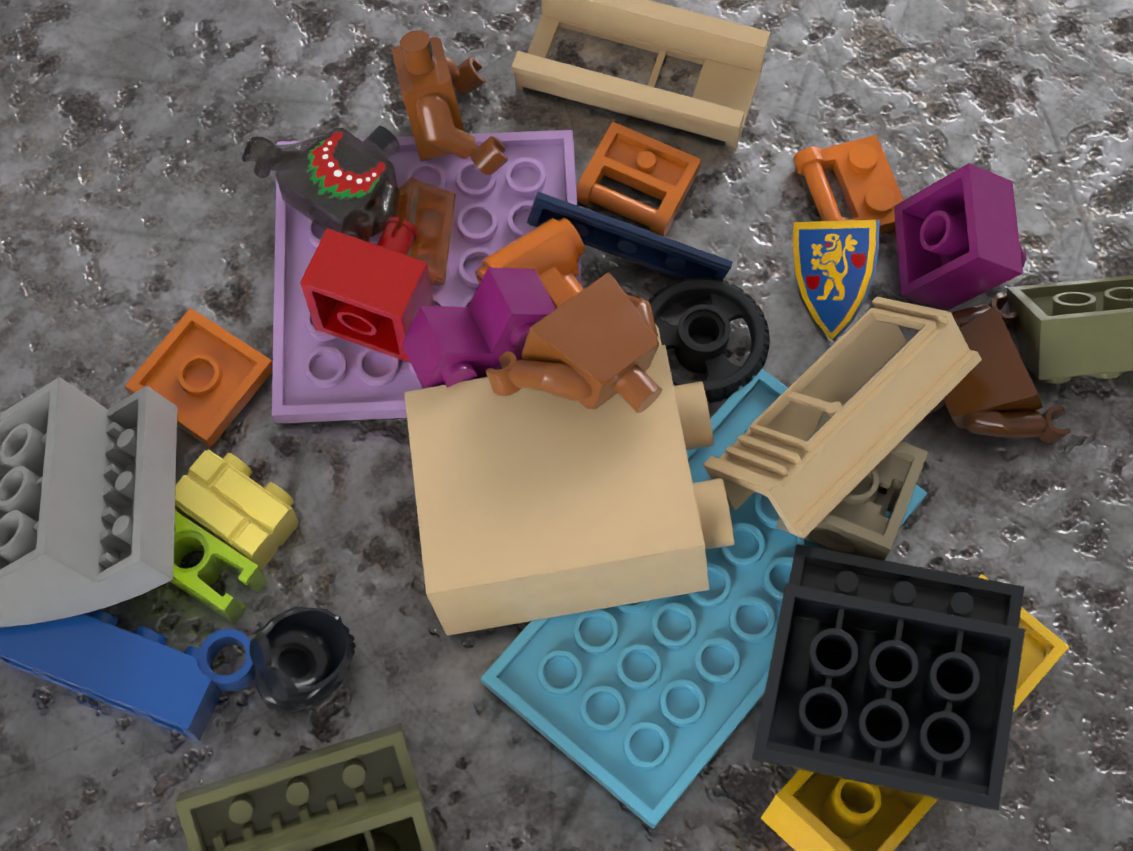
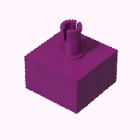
[894,163,1026,311]

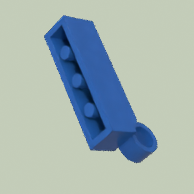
[0,610,255,741]

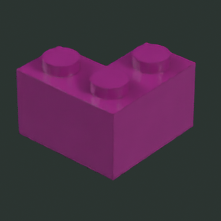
[402,267,556,388]

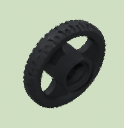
[648,276,770,403]

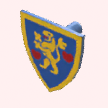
[793,220,880,340]

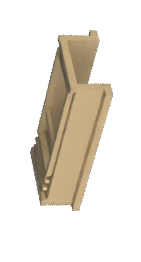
[511,0,770,149]
[702,297,982,538]

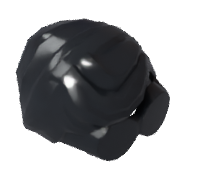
[249,607,356,713]

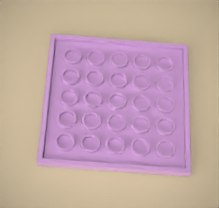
[272,130,582,424]

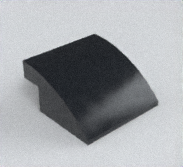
[752,544,1025,811]

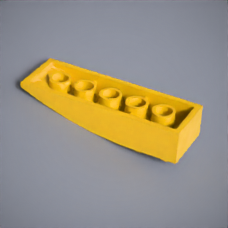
[761,574,1070,851]

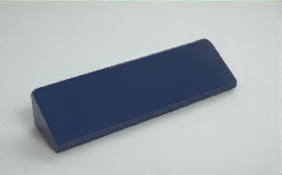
[526,191,733,280]

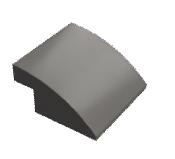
[0,377,177,628]

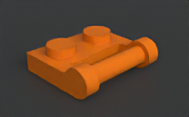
[576,121,702,237]
[793,135,904,234]

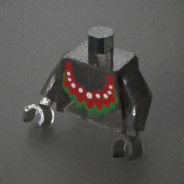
[241,126,400,243]

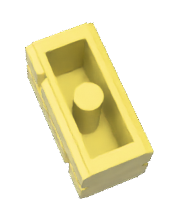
[175,449,299,571]

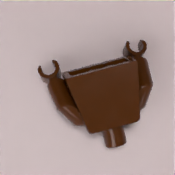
[929,293,1070,444]

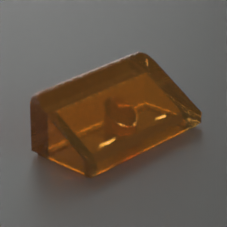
[391,177,456,286]

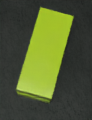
[169,511,267,625]

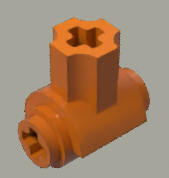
[475,218,585,309]

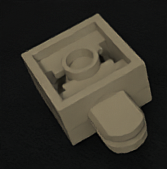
[776,411,928,560]

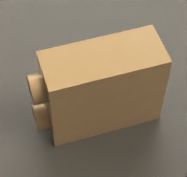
[404,345,734,636]

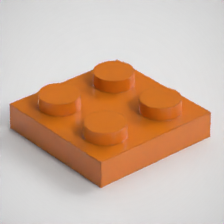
[124,308,273,448]

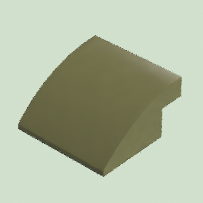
[175,723,438,851]

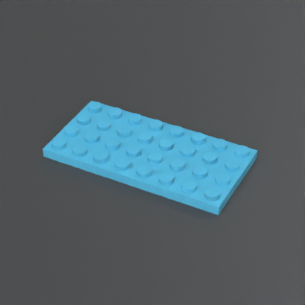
[481,369,927,830]

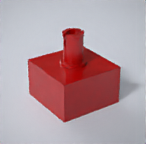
[300,217,434,363]

